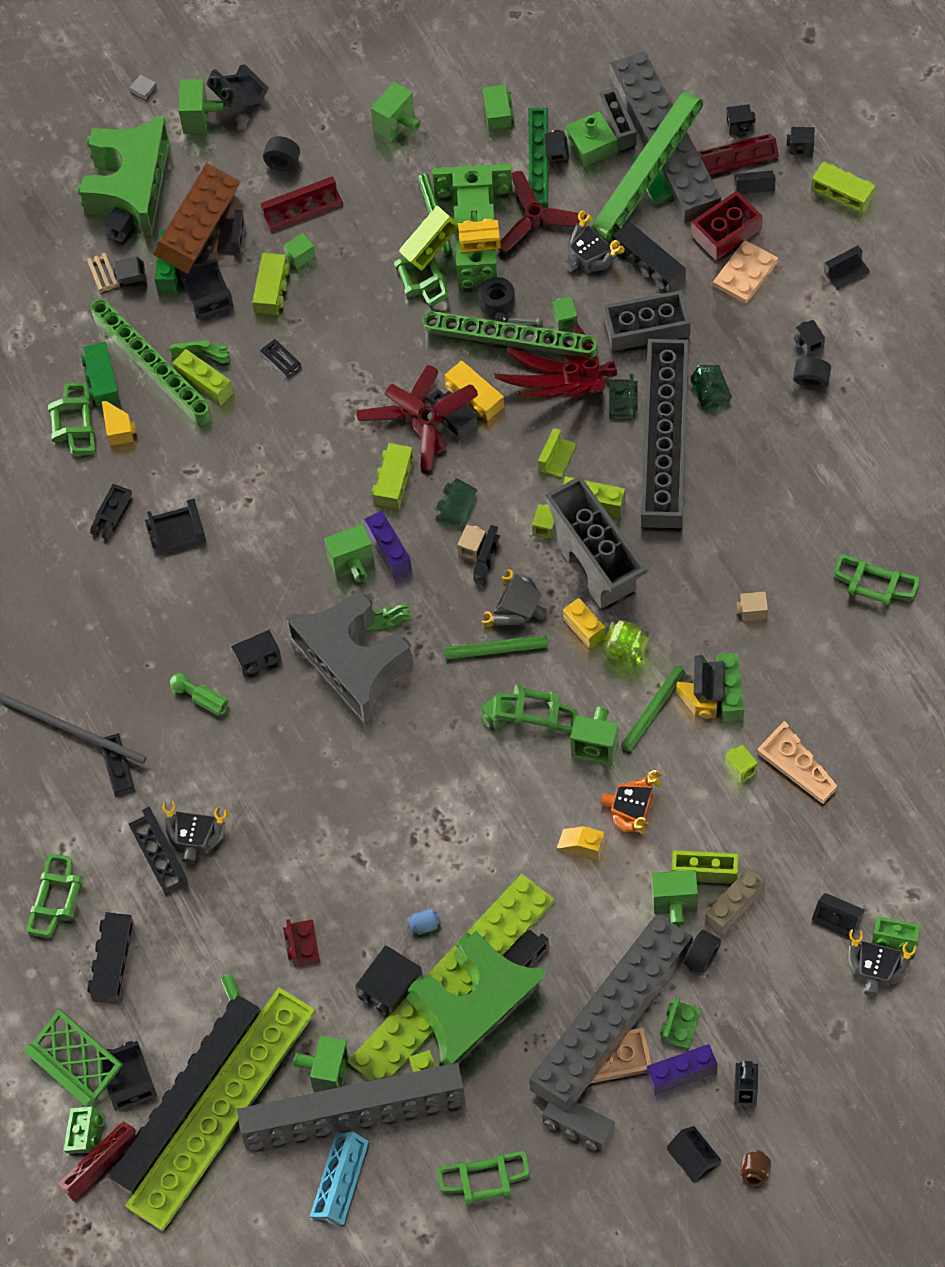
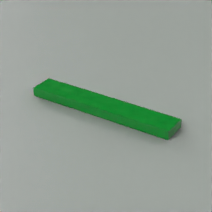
[528,108,548,208]

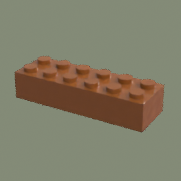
[153,162,241,274]

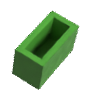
[483,84,515,130]

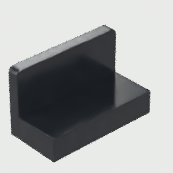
[734,170,776,194]
[217,210,245,254]
[824,245,870,290]
[694,655,725,703]
[811,893,865,936]
[503,930,549,968]
[667,1126,722,1181]

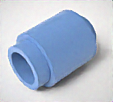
[407,908,441,935]

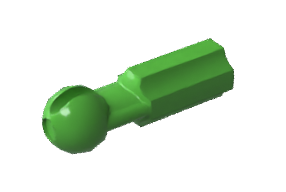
[170,673,229,716]

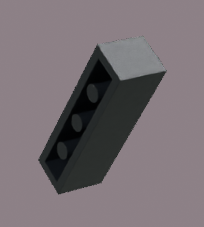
[613,222,686,293]
[87,912,134,1004]

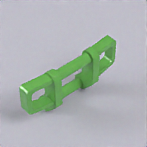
[394,239,449,306]
[48,383,95,455]
[834,554,920,606]
[493,684,578,734]
[26,853,84,938]
[437,1151,530,1205]

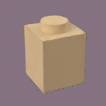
[457,525,486,561]
[736,591,768,622]

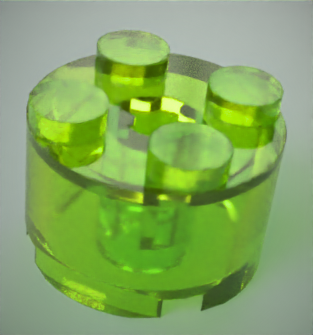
[602,621,651,666]

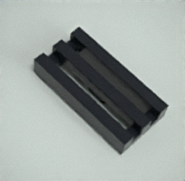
[260,339,301,379]

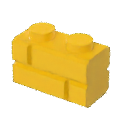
[458,219,501,252]
[563,598,606,649]

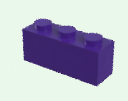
[364,511,412,579]
[646,1044,718,1095]

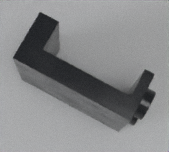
[206,64,269,108]
[179,258,233,318]
[145,499,207,555]
[355,945,423,1015]
[96,1041,157,1111]

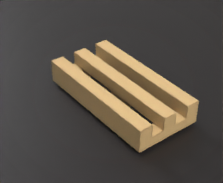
[87,253,118,293]

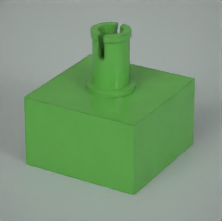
[179,79,225,134]
[370,82,421,141]
[565,111,618,168]
[324,524,375,582]
[570,707,618,765]
[652,870,698,927]
[293,1035,350,1093]

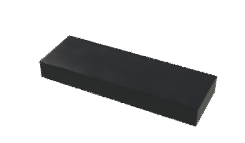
[101,733,135,797]

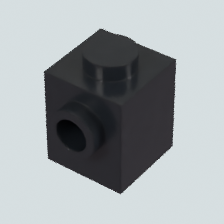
[726,104,756,134]
[786,127,815,155]
[544,130,569,162]
[103,207,134,242]
[113,256,146,285]
[794,319,825,356]

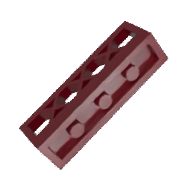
[698,133,779,175]
[260,176,343,232]
[57,1121,137,1201]

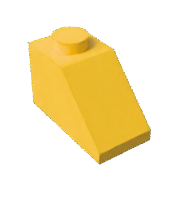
[102,401,136,446]
[676,682,718,719]
[557,826,605,861]

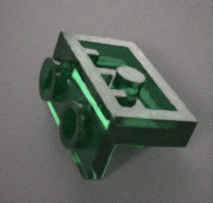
[690,365,732,409]
[609,374,638,418]
[435,478,477,526]

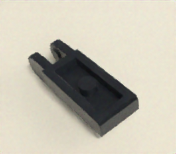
[90,484,132,539]
[473,525,500,584]

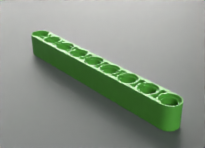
[591,92,703,243]
[91,299,211,425]
[423,311,599,358]

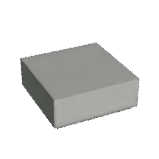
[129,74,157,100]

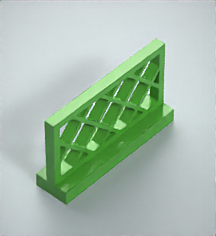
[23,1009,123,1107]

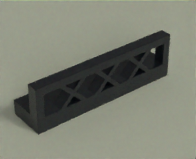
[128,807,188,896]

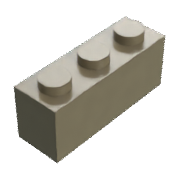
[705,868,765,937]

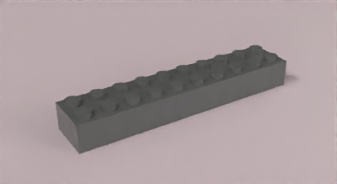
[609,51,721,224]
[641,339,689,528]
[529,914,693,1113]
[237,1063,466,1150]

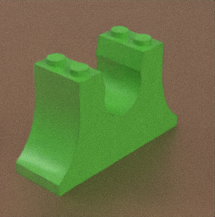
[78,116,169,235]
[406,931,547,1066]

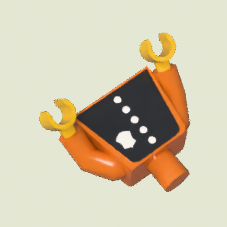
[601,770,662,834]

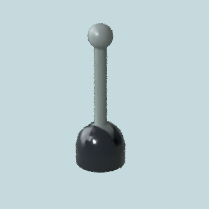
[495,311,543,326]

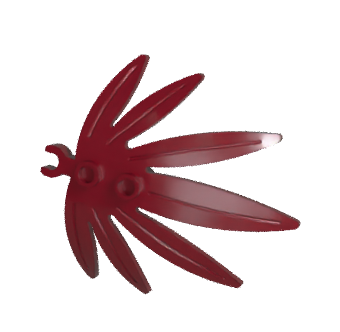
[494,321,617,398]

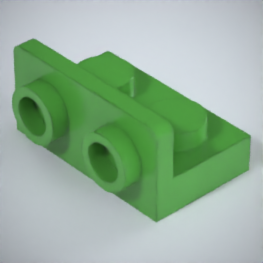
[872,916,921,958]
[660,997,701,1051]
[63,1106,105,1154]

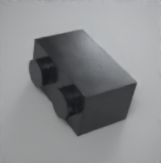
[231,630,281,676]

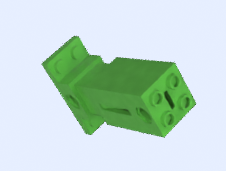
[432,163,513,288]

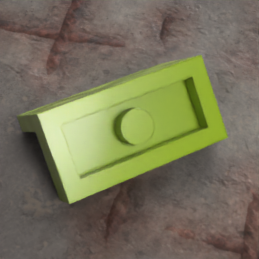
[538,428,576,478]

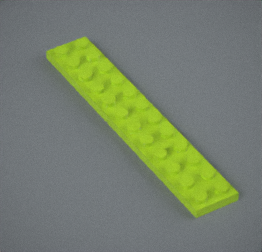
[347,873,555,1081]
[125,987,316,1232]

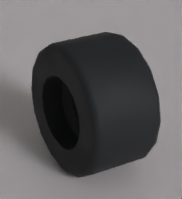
[263,136,300,172]
[479,277,515,316]
[793,357,831,388]
[684,930,721,973]

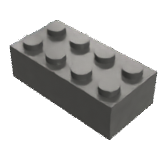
[603,290,691,351]

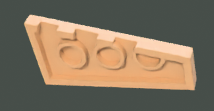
[757,720,837,804]

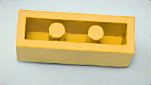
[444,360,505,422]

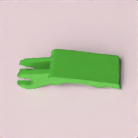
[169,340,230,364]
[367,604,411,632]

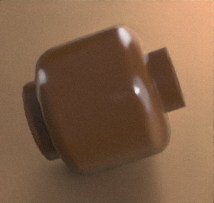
[740,1150,771,1186]

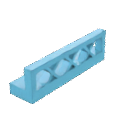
[310,1132,369,1226]

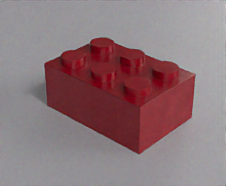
[691,191,762,260]

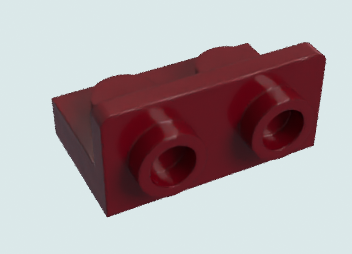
[283,919,320,967]

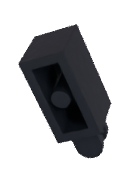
[426,389,478,440]
[734,1061,758,1105]

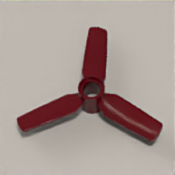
[498,171,587,252]
[356,365,447,454]
[385,384,478,471]

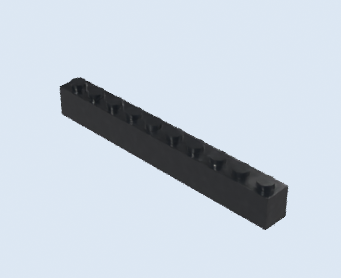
[109,995,261,1196]

